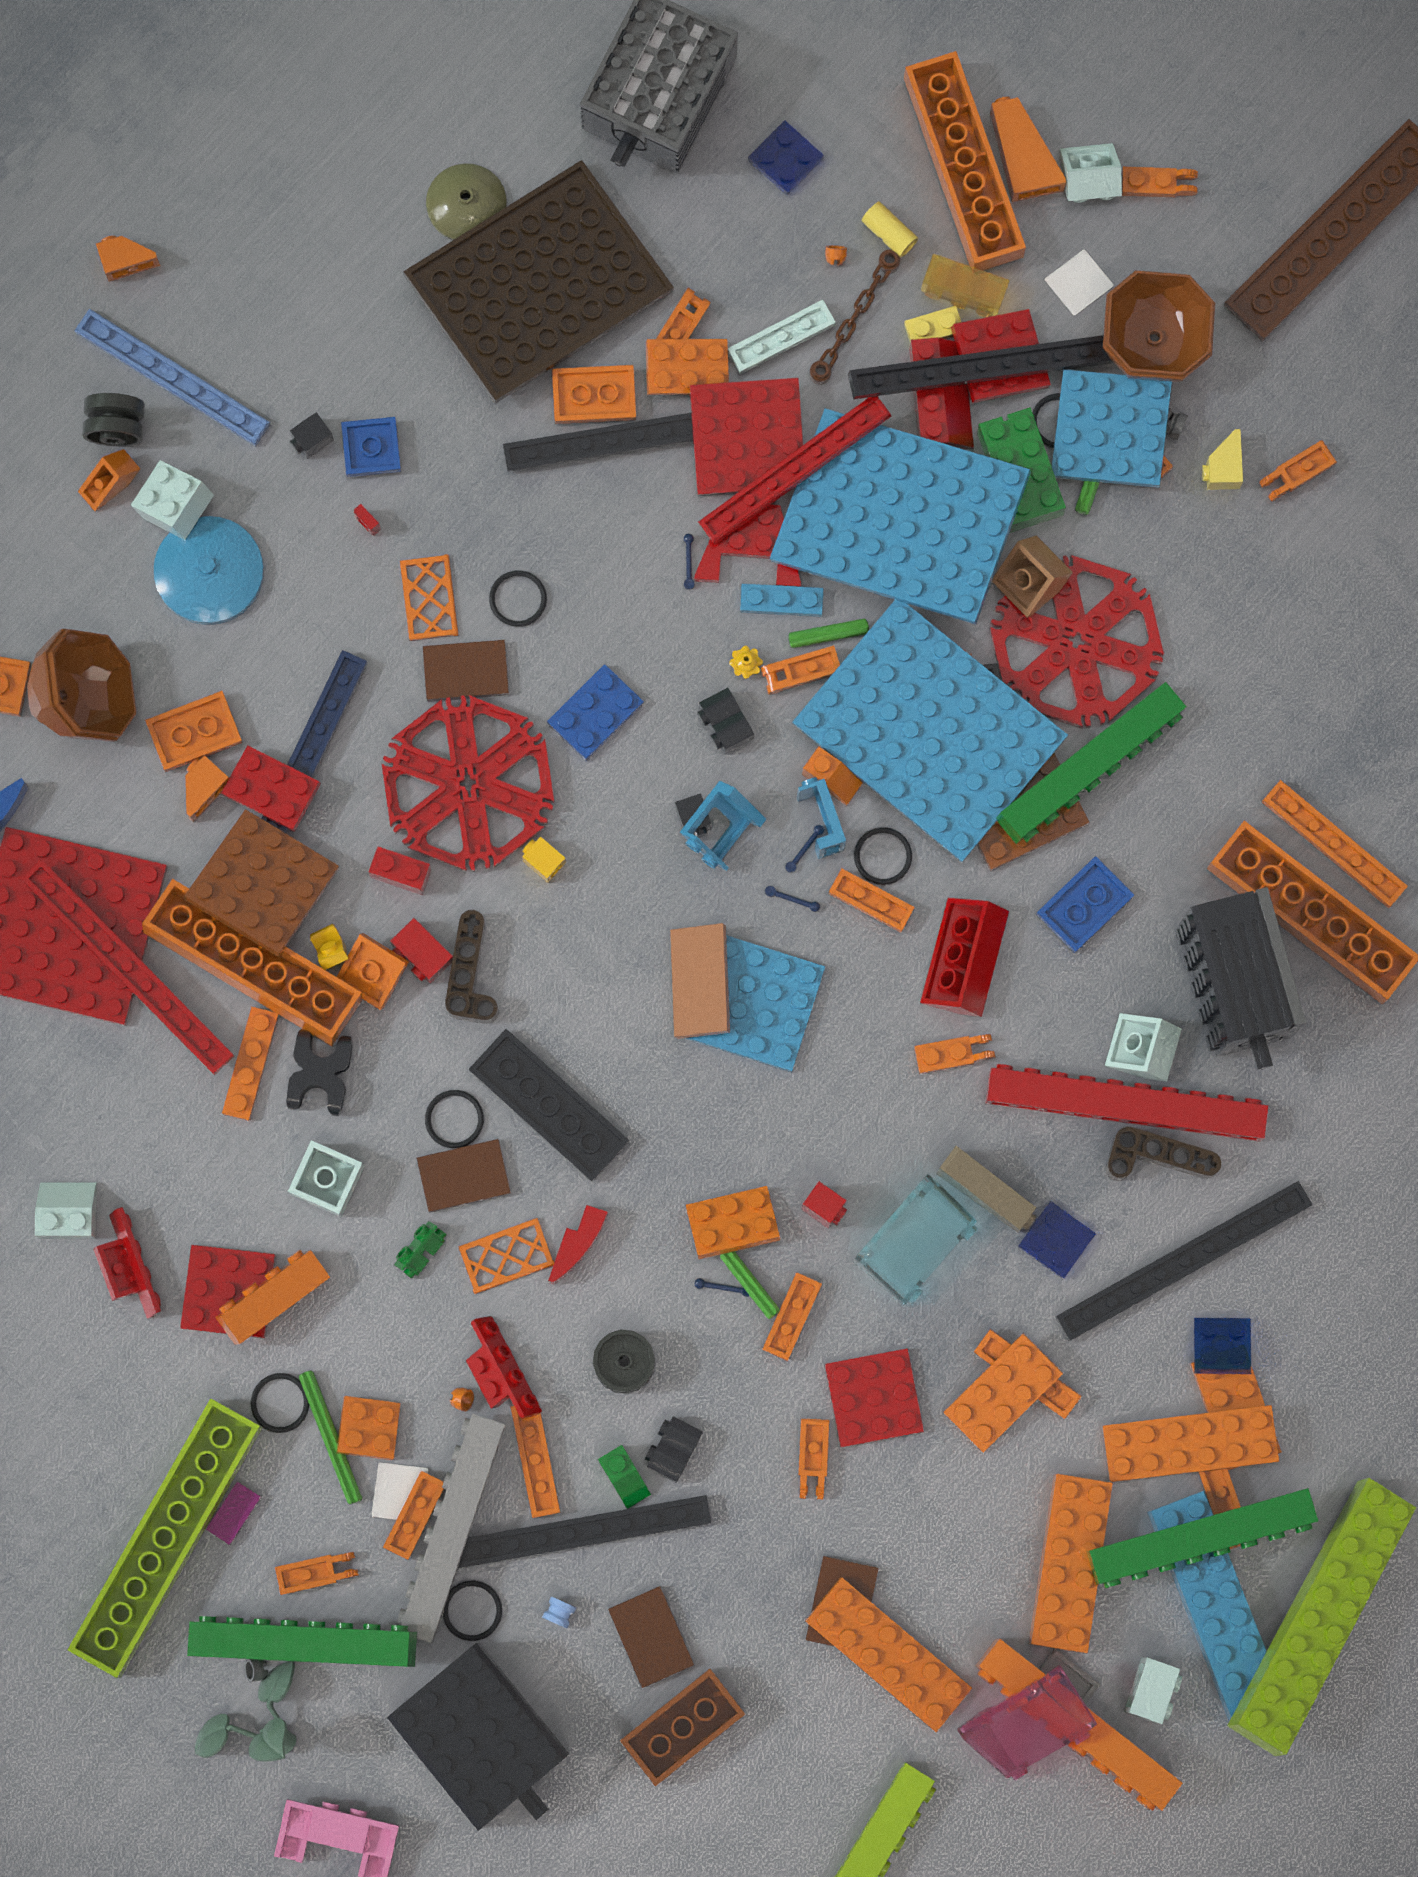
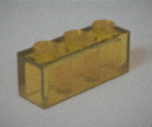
[921,254,1010,317]

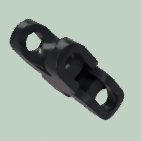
[286,1029,353,1116]

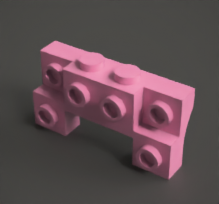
[274,1799,400,1877]

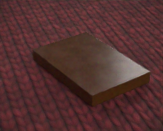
[423,640,509,701]
[417,1139,511,1213]
[805,1556,879,1646]
[608,1586,694,1688]

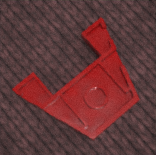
[694,505,801,587]

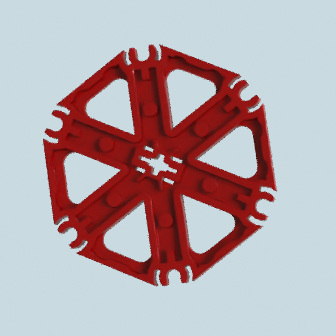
[989,555,1164,728]
[381,695,555,872]

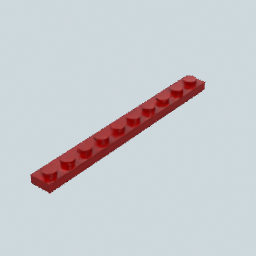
[21,859,234,1075]

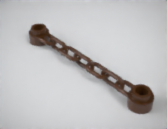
[810,249,900,385]

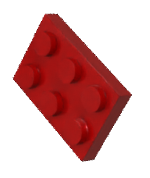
[221,745,321,832]

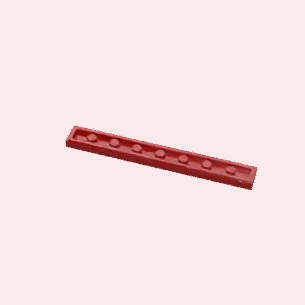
[698,396,892,545]

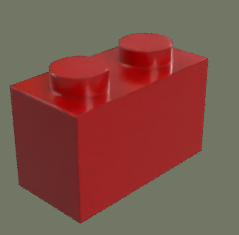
[369,846,432,895]
[390,918,453,984]
[801,1181,847,1229]

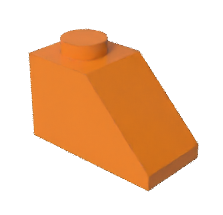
[96,235,160,282]
[78,449,140,511]
[802,746,863,806]
[185,755,229,822]

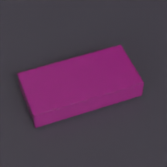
[206,1482,262,1545]

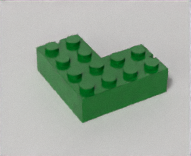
[977,407,1066,533]

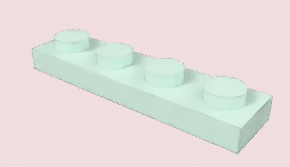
[728,300,836,375]

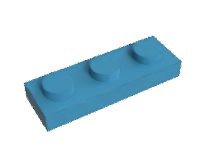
[740,584,823,617]

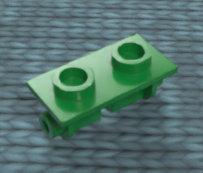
[394,1221,446,1279]

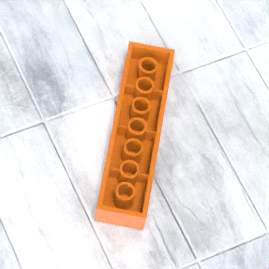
[904,51,1026,274]
[1207,820,1418,1005]
[142,879,362,1046]
[975,1639,1183,1811]

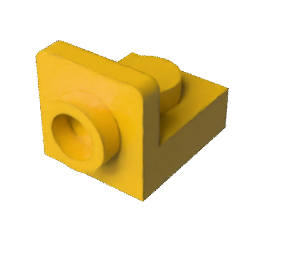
[310,924,348,970]

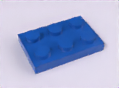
[547,664,644,761]
[1036,856,1134,953]

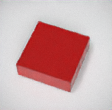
[354,504,381,536]

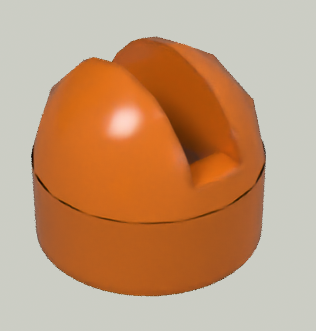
[825,245,847,266]
[450,1387,474,1412]

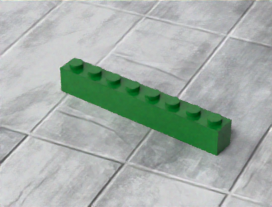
[996,682,1187,844]
[1087,1488,1318,1588]
[187,1616,417,1667]

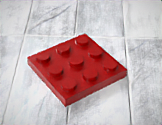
[951,309,1051,403]
[180,1245,276,1339]
[824,1348,924,1448]

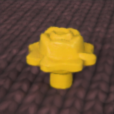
[729,646,763,679]

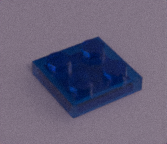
[748,120,824,196]
[1018,1201,1096,1279]
[1194,1318,1251,1374]

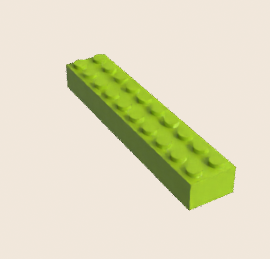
[67,1398,263,1678]
[1227,1478,1417,1756]

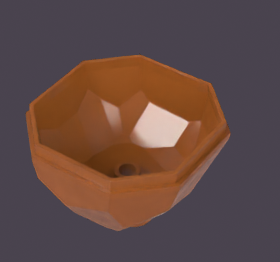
[1103,270,1215,382]
[27,629,136,742]

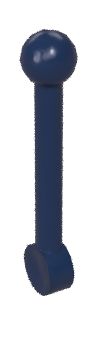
[683,533,695,590]
[785,825,824,873]
[765,886,820,912]
[694,1278,750,1297]

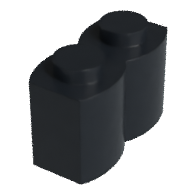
[697,687,754,754]
[644,1416,703,1483]

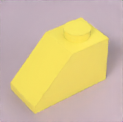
[1202,429,1243,490]

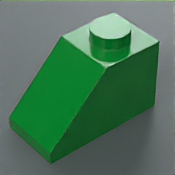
[598,1445,651,1509]

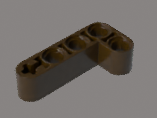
[445,910,499,1024]
[1105,1126,1222,1181]

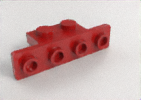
[93,1207,161,1319]
[466,1316,542,1419]

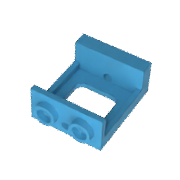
[797,777,846,859]
[680,781,766,871]

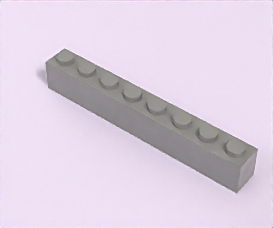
[396,1413,506,1643]

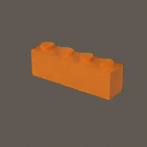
[215,1249,330,1345]

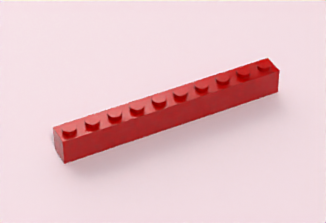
[985,1064,1269,1142]

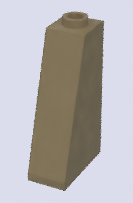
[936,1146,1036,1232]

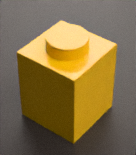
[522,836,566,883]

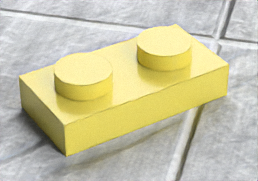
[904,306,961,343]

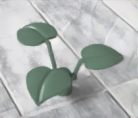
[195,1661,296,1762]

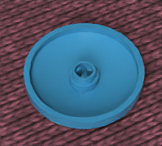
[154,516,264,625]

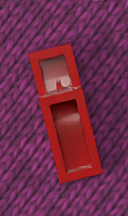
[548,1205,608,1285]

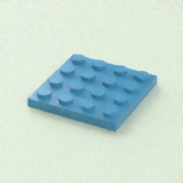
[1052,369,1172,488]
[686,935,825,1073]

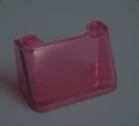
[957,1665,1097,1781]

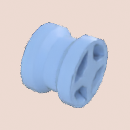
[542,1596,576,1629]

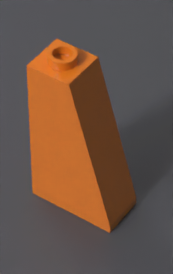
[990,97,1066,202]

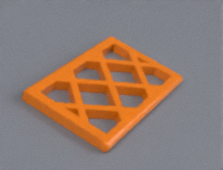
[400,554,458,641]
[458,1218,555,1294]

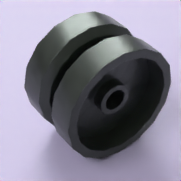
[82,393,145,447]
[593,1329,655,1394]

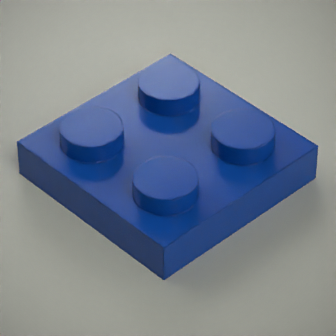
[341,417,401,477]

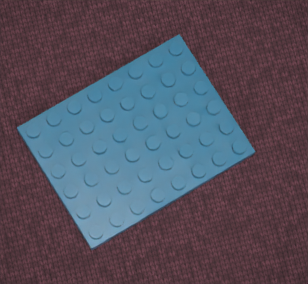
[770,408,1031,624]
[792,600,1068,862]

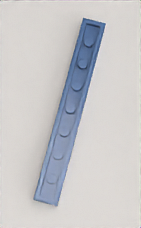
[74,309,270,447]

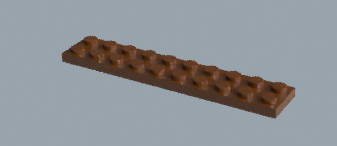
[1224,119,1418,342]

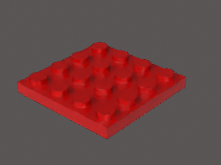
[689,378,803,495]

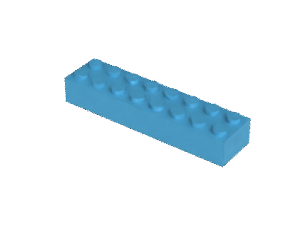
[1147,1491,1267,1721]

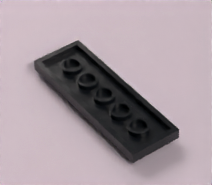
[468,1029,630,1182]

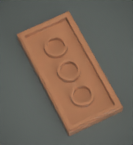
[670,923,730,1039]

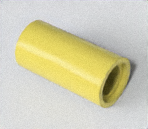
[861,201,919,258]

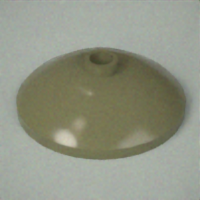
[426,163,507,240]

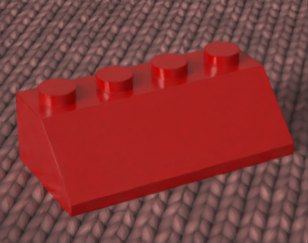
[909,337,974,450]
[920,898,1009,1017]

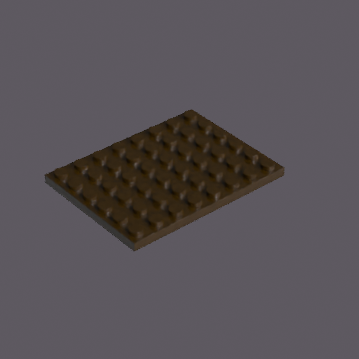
[403,160,674,404]

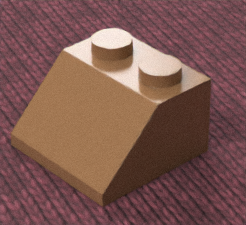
[992,535,1073,618]

